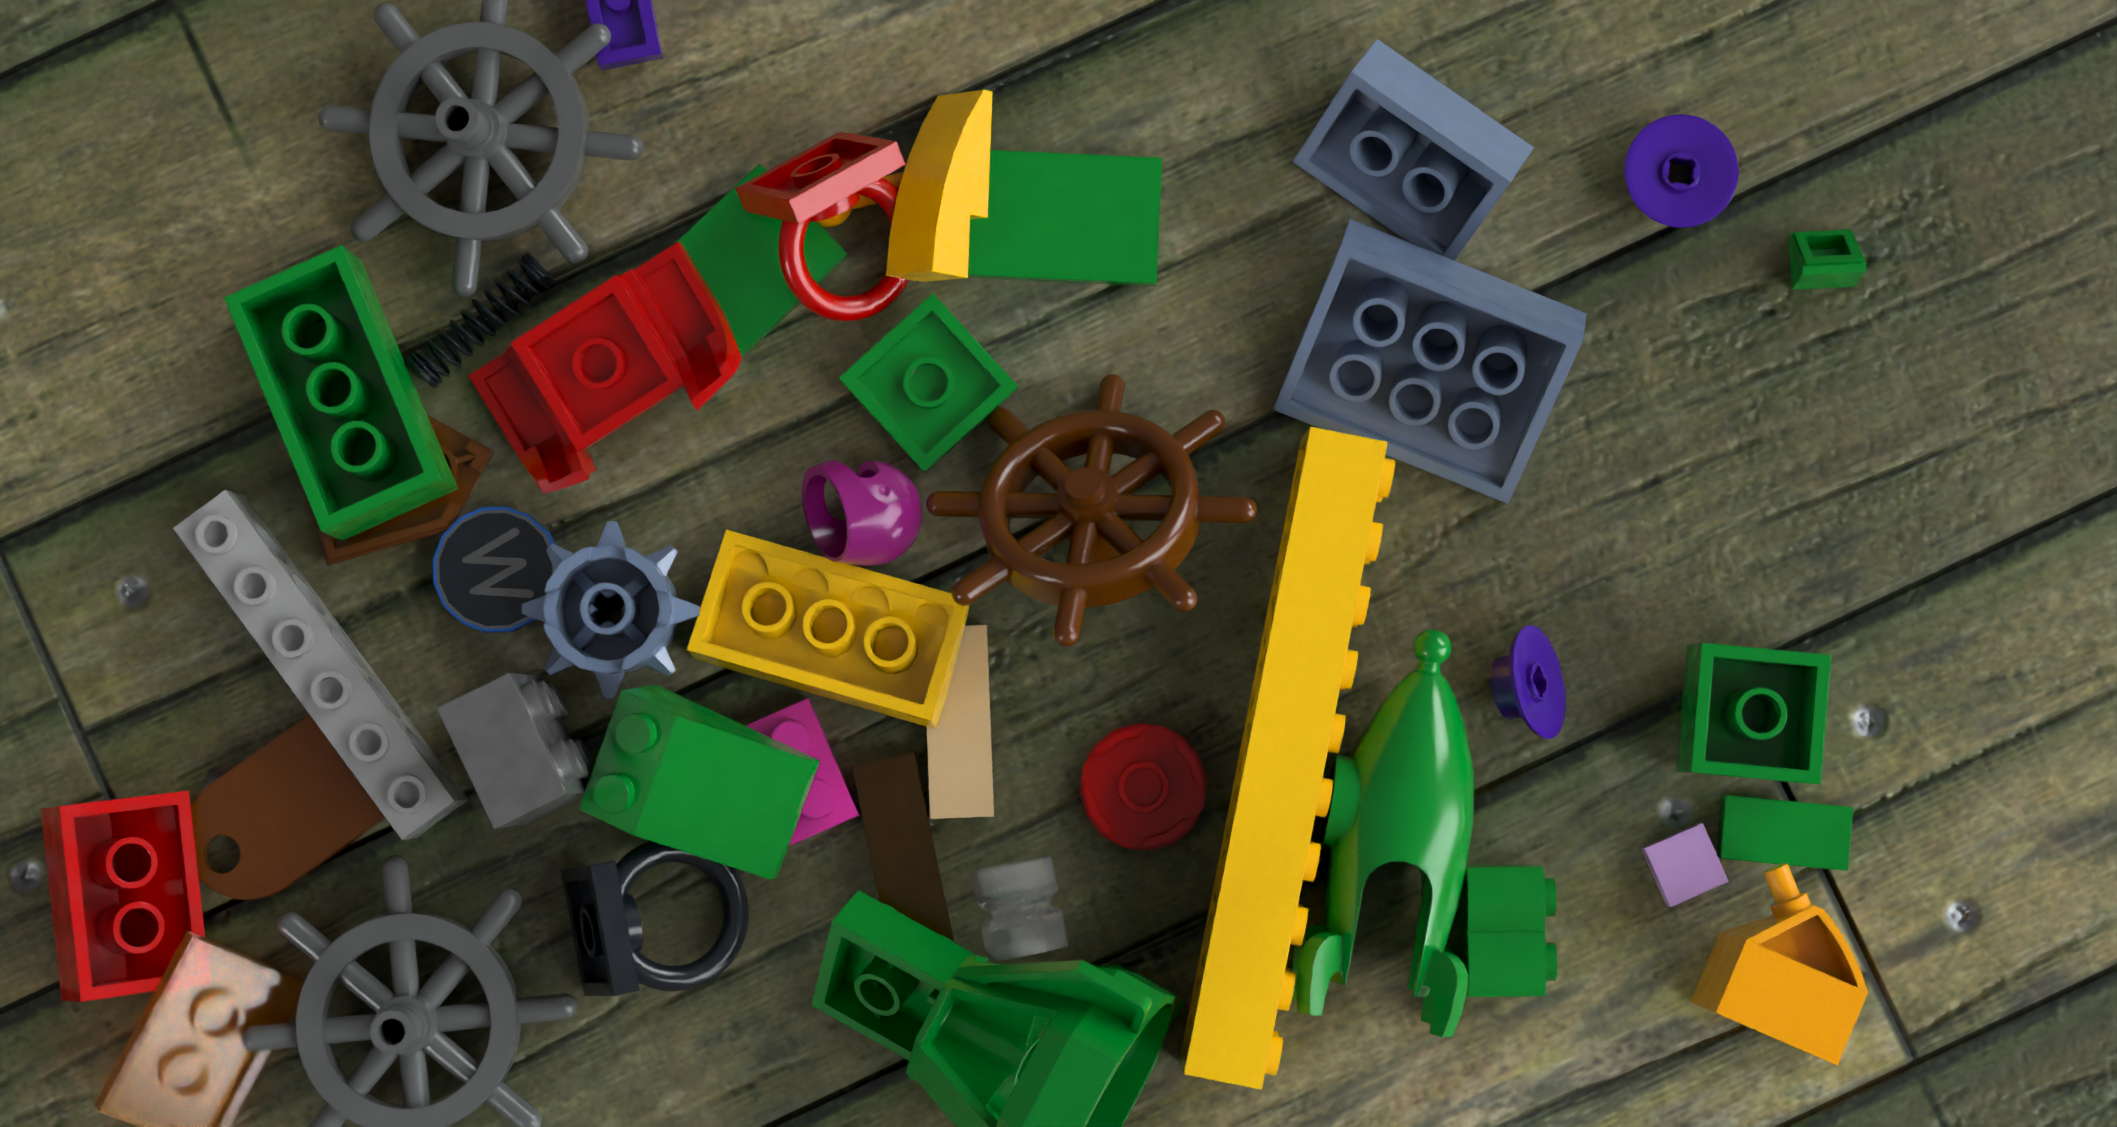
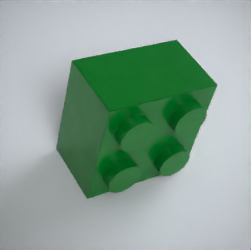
[1676,643,1832,785]

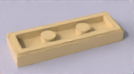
[927,625,994,819]

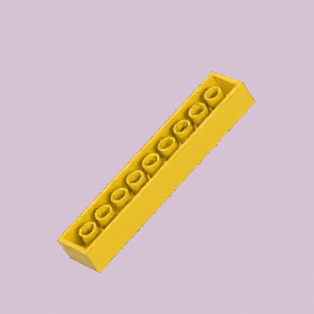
[1179,427,1395,1090]

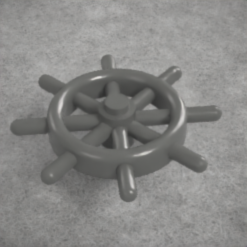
[318,0,644,297]
[241,855,577,1127]

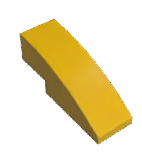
[886,90,993,282]

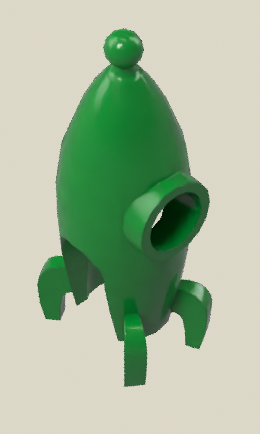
[1292,629,1474,1037]

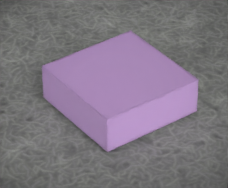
[1641,822,1729,907]

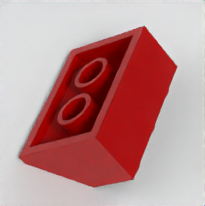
[40,790,210,1002]

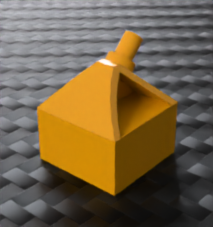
[1690,863,1868,1066]

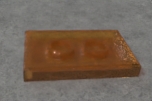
[94,931,304,1127]

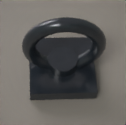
[561,841,749,996]

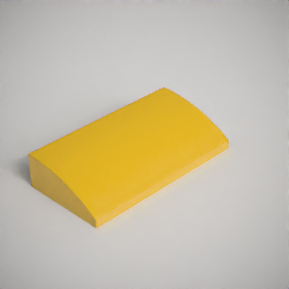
[687,529,970,729]

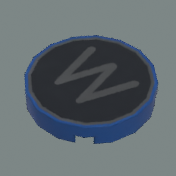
[433,506,556,633]

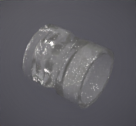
[971,856,1068,961]

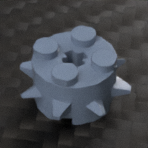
[522,521,700,698]

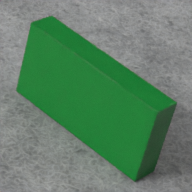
[1717,795,1853,871]

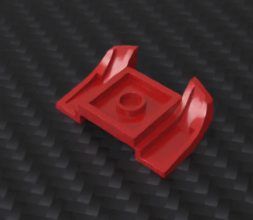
[468,242,742,494]

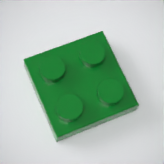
[839,293,1019,474]

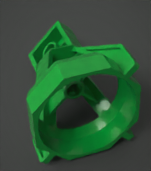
[811,890,1184,1127]

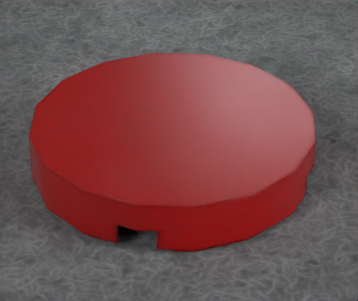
[1080,723,1207,851]

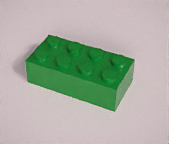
[224,245,458,541]

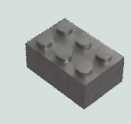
[437,673,595,829]

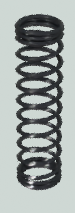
[407,252,555,388]

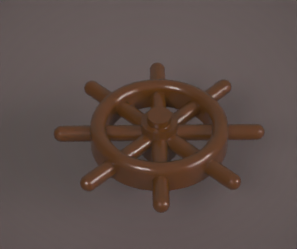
[926,374,1257,647]

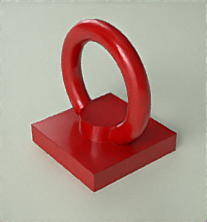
[735,132,910,321]

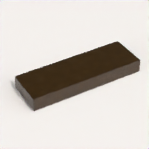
[852,752,954,941]

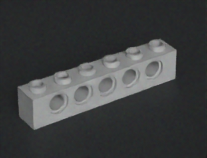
[173,490,468,840]

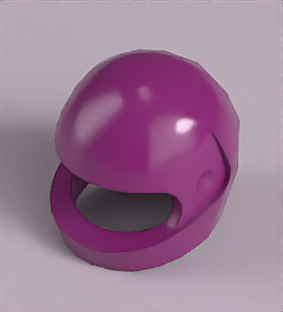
[801,460,923,566]

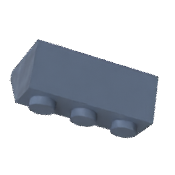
[1293,39,1534,261]

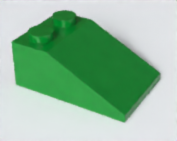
[579,684,820,880]

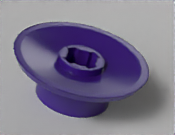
[1624,114,1739,228]
[1491,625,1566,739]

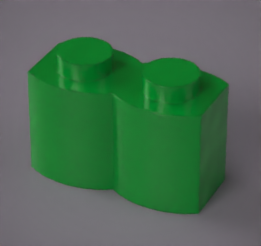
[1460,864,1558,997]

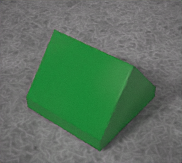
[1788,229,1867,290]

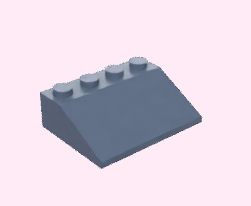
[1273,219,1587,504]

